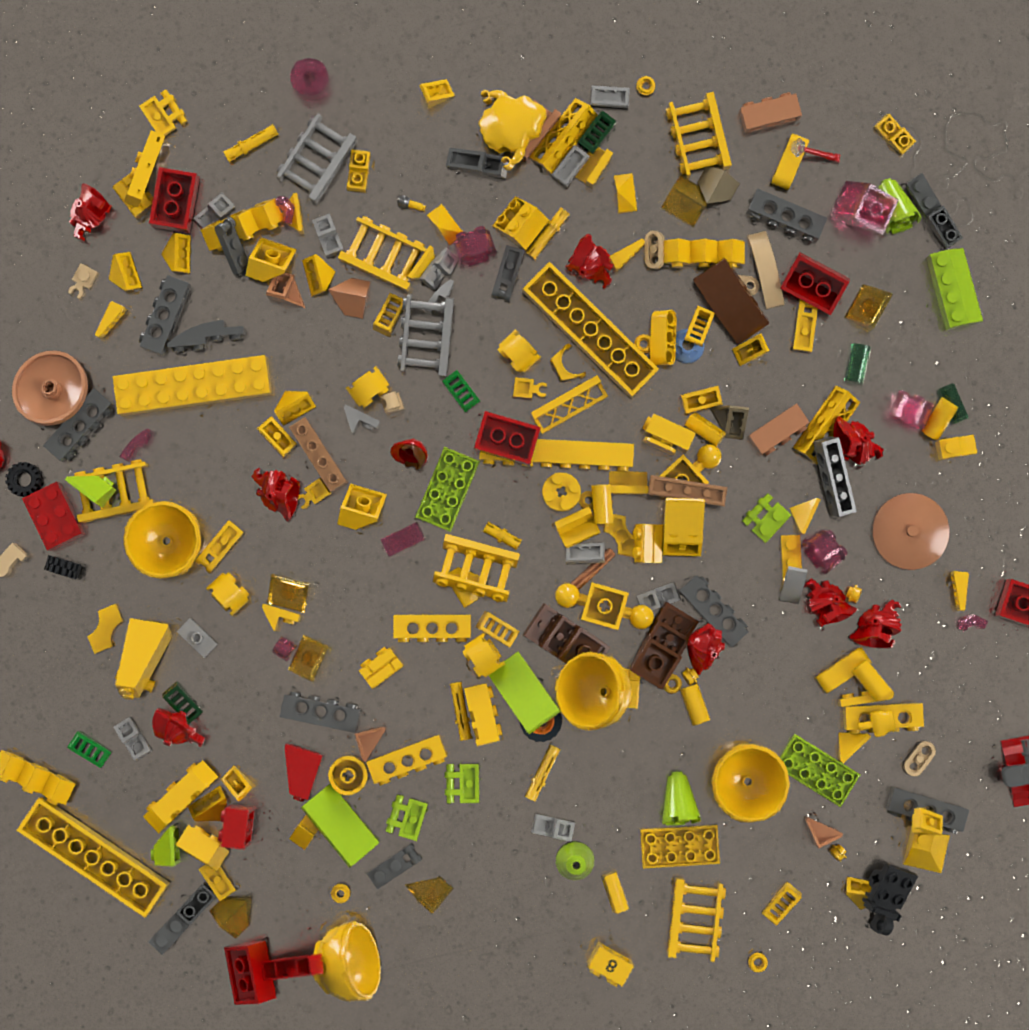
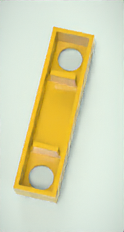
[124,130,165,208]

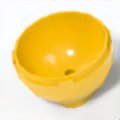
[123,501,201,579]
[555,652,633,730]
[712,744,790,823]
[313,921,381,1002]

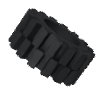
[5,462,43,497]
[44,555,82,580]

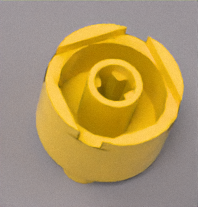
[497,329,541,373]
[345,366,390,408]
[542,472,581,512]
[206,572,249,616]
[462,632,505,678]
[328,755,369,795]

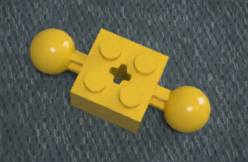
[555,582,654,630]

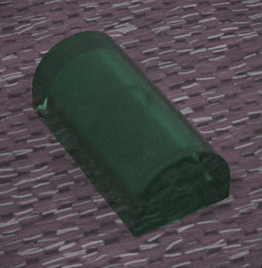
[844,343,871,385]
[939,383,968,424]

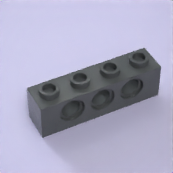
[747,188,828,243]
[139,275,191,357]
[43,388,114,462]
[813,436,857,517]
[679,575,748,648]
[280,691,361,733]
[886,787,969,834]

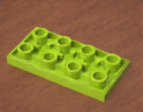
[415,447,480,532]
[489,652,561,734]
[780,734,860,808]
[301,784,379,868]

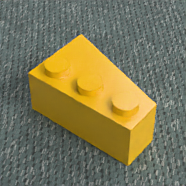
[464,683,503,746]

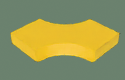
[603,514,635,557]
[87,604,124,654]

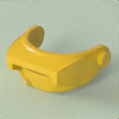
[550,344,586,381]

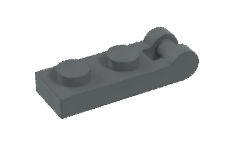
[215,217,248,274]
[491,245,525,302]
[367,843,422,890]

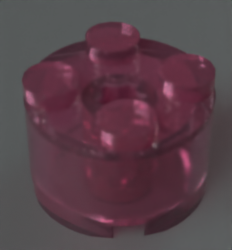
[290,58,330,101]
[454,226,497,266]
[889,390,934,429]
[802,530,848,574]

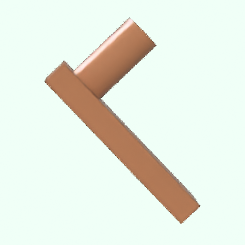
[523,100,561,161]

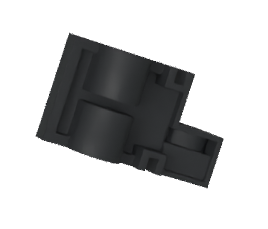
[862,863,918,936]

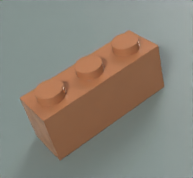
[739,92,802,133]
[748,404,810,456]

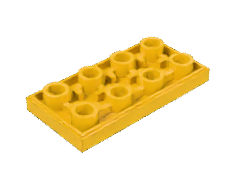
[640,825,720,869]

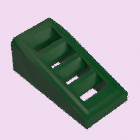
[578,111,617,154]
[162,681,203,724]

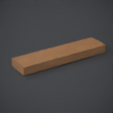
[648,475,728,507]

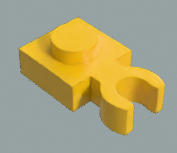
[513,377,547,399]
[298,478,332,509]

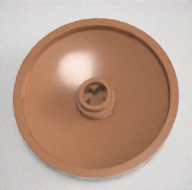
[12,351,88,426]
[872,493,950,570]

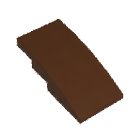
[693,257,769,345]
[630,602,699,690]
[523,603,610,664]

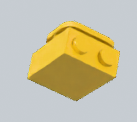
[642,414,696,456]

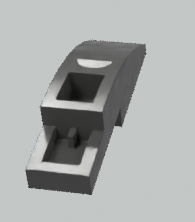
[904,173,963,248]
[167,320,246,352]
[148,884,216,955]

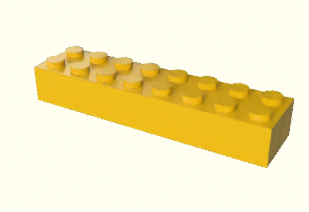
[522,262,659,398]
[112,355,272,416]
[16,797,170,918]

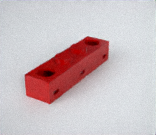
[262,953,324,981]

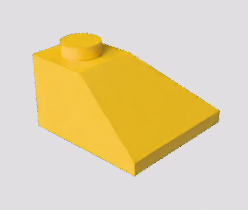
[245,237,297,282]
[337,484,387,530]
[903,826,950,873]

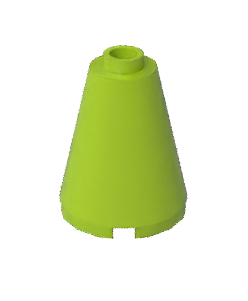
[878,178,922,234]
[662,772,701,826]
[556,841,594,880]

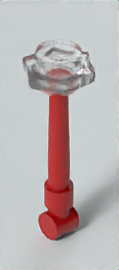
[791,138,841,163]

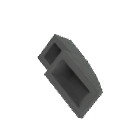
[446,148,509,179]

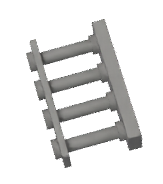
[276,113,357,204]
[397,294,454,376]

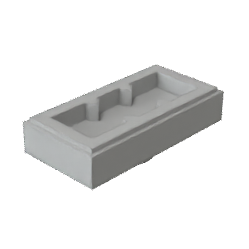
[590,86,630,108]
[552,145,590,187]
[566,543,605,564]
[177,618,218,658]

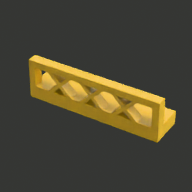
[529,98,598,175]
[531,375,608,434]
[793,386,860,465]

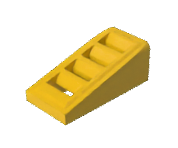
[610,239,645,272]
[373,293,403,337]
[95,301,127,339]
[684,306,715,347]
[950,571,969,611]
[476,611,520,648]
[762,882,802,926]

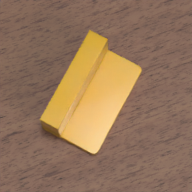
[575,145,613,188]
[609,471,648,495]
[554,506,600,548]

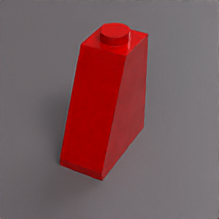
[284,743,324,802]

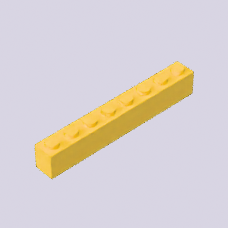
[479,439,634,471]

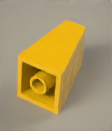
[115,618,172,700]

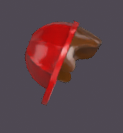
[390,438,428,470]

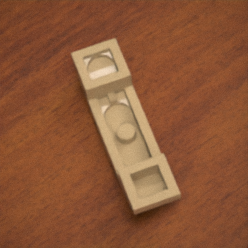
[747,231,784,309]

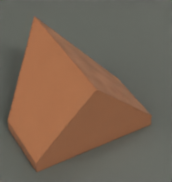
[266,273,305,308]
[328,278,371,319]
[355,726,387,762]
[804,816,843,848]

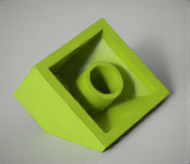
[65,476,116,508]
[151,824,181,866]

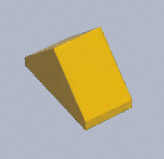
[732,334,770,366]
[221,765,255,801]

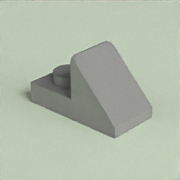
[344,404,381,435]

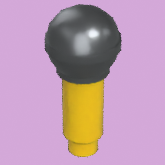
[397,195,426,211]

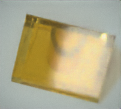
[661,175,707,227]
[845,284,893,331]
[267,574,312,612]
[288,635,331,682]

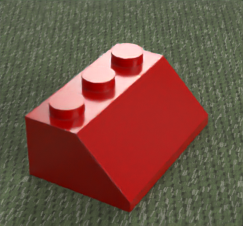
[780,252,850,315]
[224,940,276,1005]

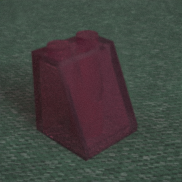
[830,181,899,235]

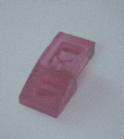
[119,428,154,462]
[381,522,426,557]

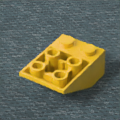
[662,498,705,556]

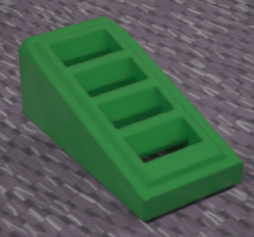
[442,370,480,413]
[67,731,112,768]

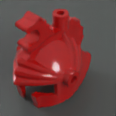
[69,183,112,241]
[565,234,614,288]
[833,416,884,465]
[251,468,300,521]
[804,578,857,627]
[849,600,902,649]
[688,623,725,675]
[152,708,205,747]

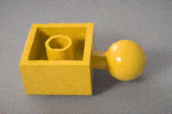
[660,444,722,484]

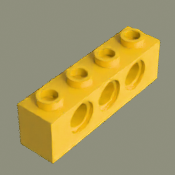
[393,615,471,642]
[843,703,924,734]
[366,734,447,786]

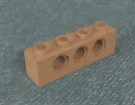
[289,417,348,493]

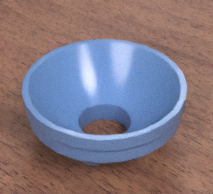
[675,329,704,364]

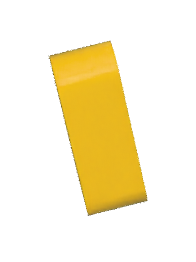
[771,133,810,190]
[650,310,677,366]
[815,647,872,694]

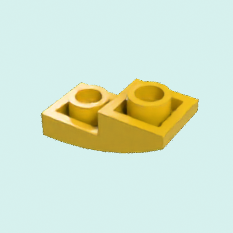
[874,114,916,155]
[347,149,370,193]

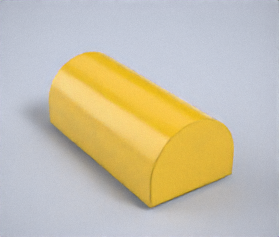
[680,385,723,414]
[922,397,959,440]
[685,412,726,446]
[257,416,297,458]
[591,484,613,524]
[851,660,892,702]
[680,683,711,726]
[601,871,629,914]

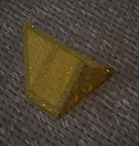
[405,876,453,914]
[209,898,250,939]

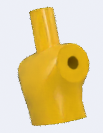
[859,710,897,737]

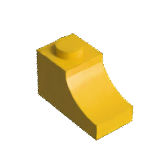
[935,435,977,461]

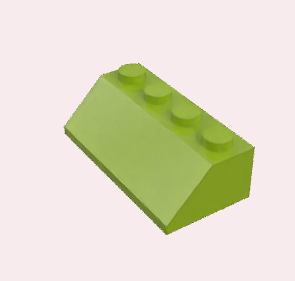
[926,248,983,331]

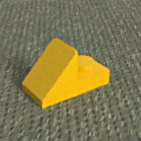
[262,604,301,631]
[912,808,943,835]
[289,815,318,850]

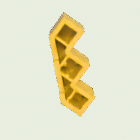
[200,198,284,251]
[664,238,745,268]
[0,750,75,805]
[143,760,218,834]

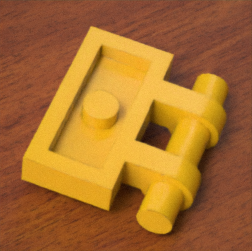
[139,90,187,136]

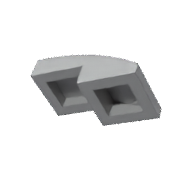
[193,193,235,229]
[312,213,345,258]
[420,248,459,290]
[424,279,455,315]
[780,566,807,604]
[637,582,681,610]
[114,717,152,761]
[531,813,575,842]

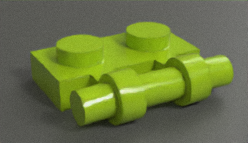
[742,493,791,543]
[444,764,479,803]
[386,794,428,841]

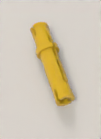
[223,124,279,162]
[526,207,570,260]
[450,682,472,741]
[525,744,561,802]

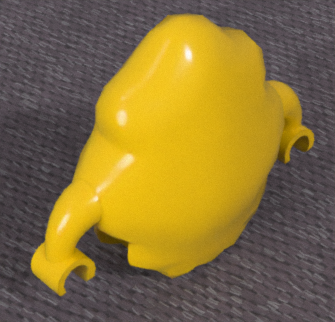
[478,90,546,171]

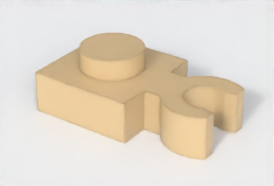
[68,263,98,300]

